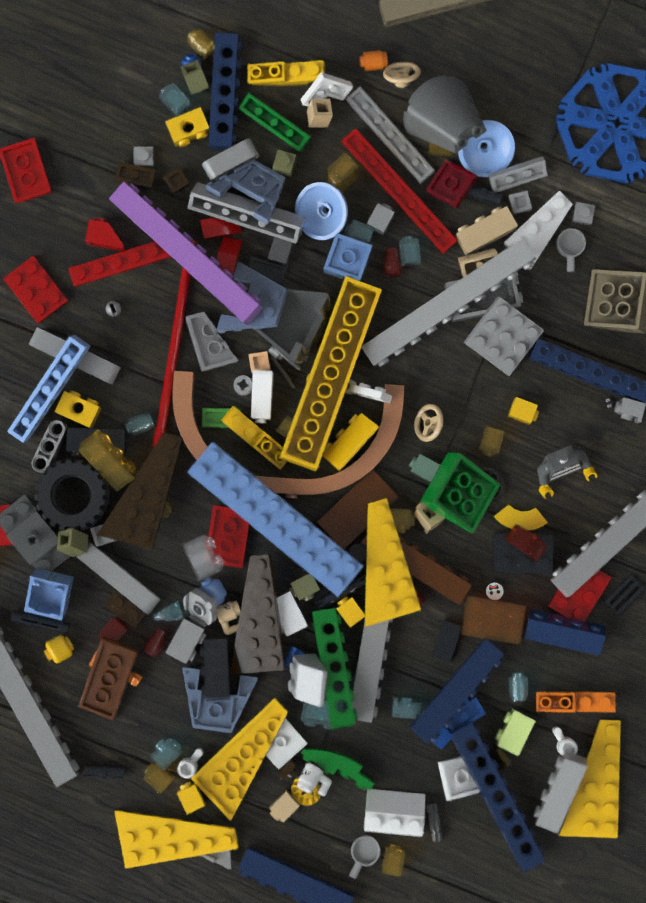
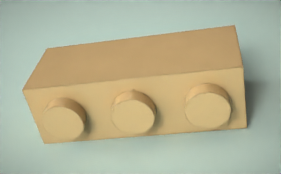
[455,206,518,256]

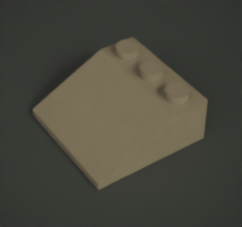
[584,269,646,334]

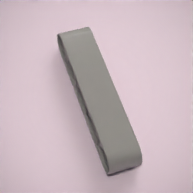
[29,327,121,385]
[77,540,161,615]

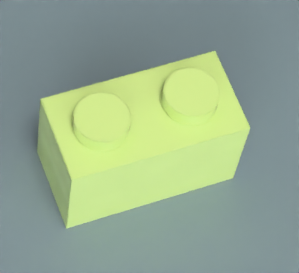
[495,709,535,756]

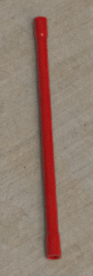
[152,240,197,447]

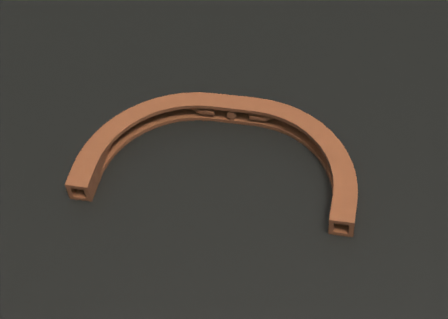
[173,371,404,498]

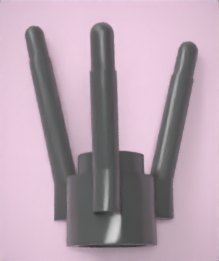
[268,345,308,389]

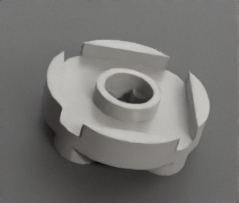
[183,588,217,627]

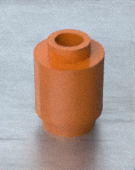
[360,50,388,71]

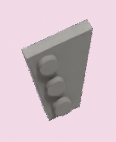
[185,312,238,372]

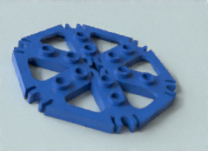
[556,63,646,183]

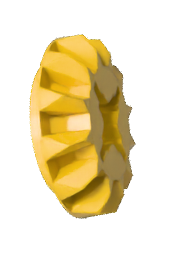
[291,776,322,806]

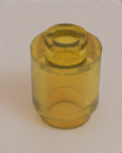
[187,29,214,58]

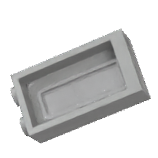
[444,275,523,322]

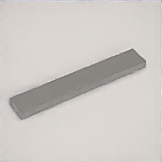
[346,87,435,184]

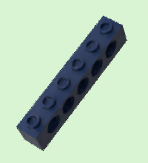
[208,33,242,150]

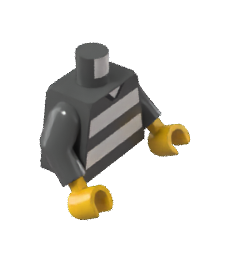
[537,446,597,499]

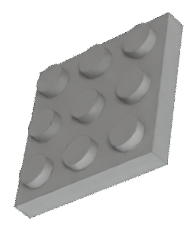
[464,296,544,376]

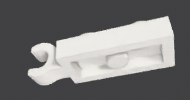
[345,379,392,403]

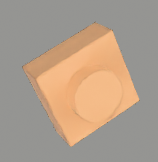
[248,351,271,374]

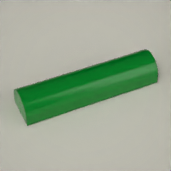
[238,93,311,152]

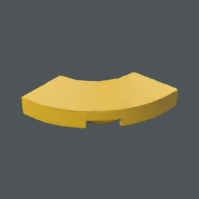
[493,504,548,531]

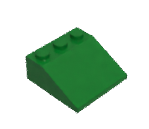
[420,453,500,533]

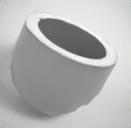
[106,301,121,317]

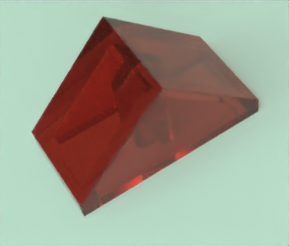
[505,524,548,562]

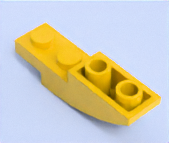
[248,60,325,86]
[221,406,287,470]

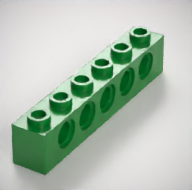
[312,608,358,729]

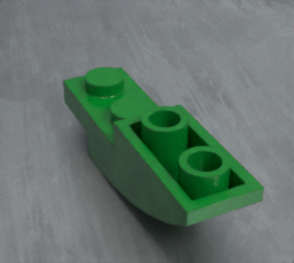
[301,748,374,790]

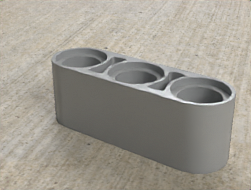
[202,138,259,182]
[31,420,68,473]

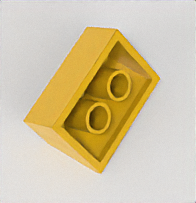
[323,413,379,472]

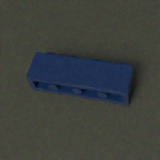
[524,609,606,655]

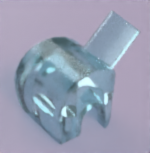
[153,602,183,622]

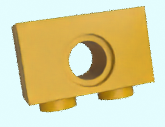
[165,107,209,147]
[55,390,102,429]

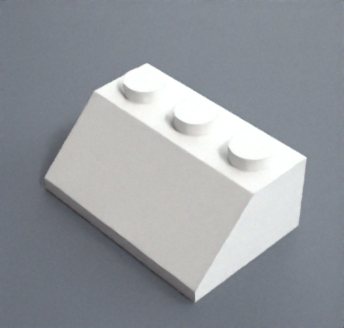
[364,789,425,837]

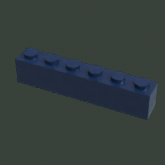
[409,639,504,744]
[238,845,354,903]

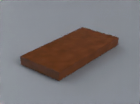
[317,469,399,549]
[78,636,139,721]

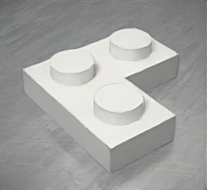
[301,72,353,106]

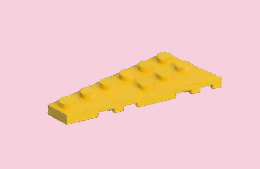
[365,498,421,627]
[191,698,288,821]
[558,719,621,838]
[115,809,239,868]

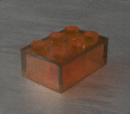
[460,596,526,644]

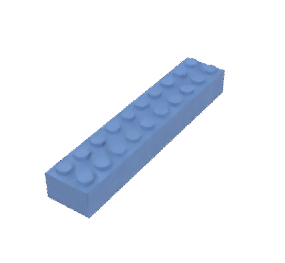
[187,442,363,596]

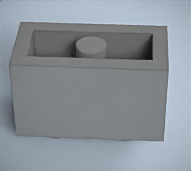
[166,618,206,664]

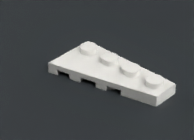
[504,191,572,271]

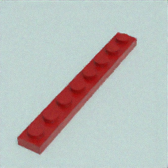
[341,128,457,254]

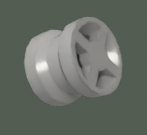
[234,375,252,396]

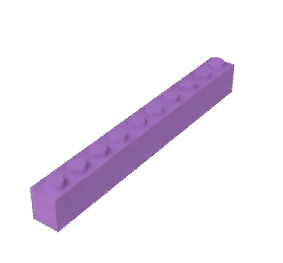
[109,182,263,325]

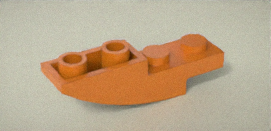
[536,691,616,712]

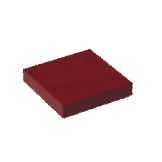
[425,159,478,209]

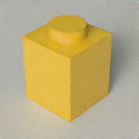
[508,397,539,424]
[336,596,365,627]
[177,781,206,814]

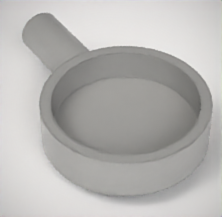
[556,228,586,272]
[349,835,380,879]

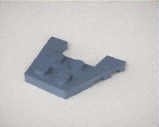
[206,160,285,225]
[217,262,288,333]
[182,667,258,733]

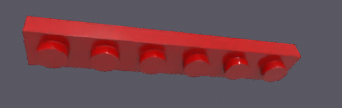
[68,242,172,287]

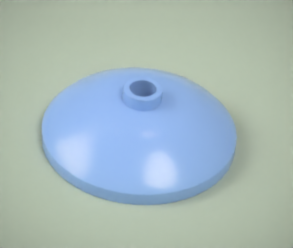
[458,120,515,177]
[295,182,348,240]

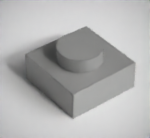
[134,147,154,167]
[508,191,532,215]
[572,202,595,225]

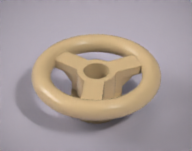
[383,62,421,88]
[414,404,443,442]

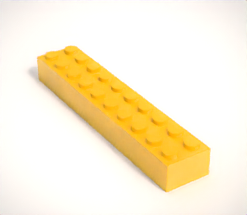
[279,276,382,471]

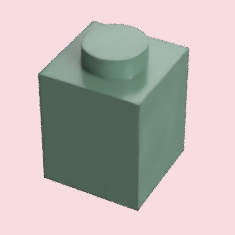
[409,454,440,482]

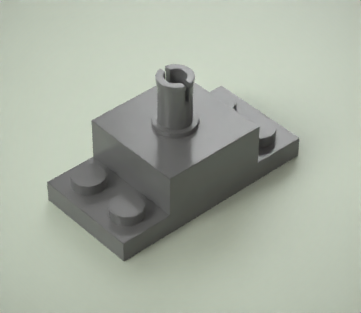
[0,494,70,571]

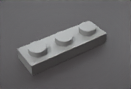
[488,156,548,193]

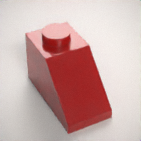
[85,217,125,251]
[217,237,242,276]

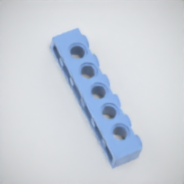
[7,335,91,443]

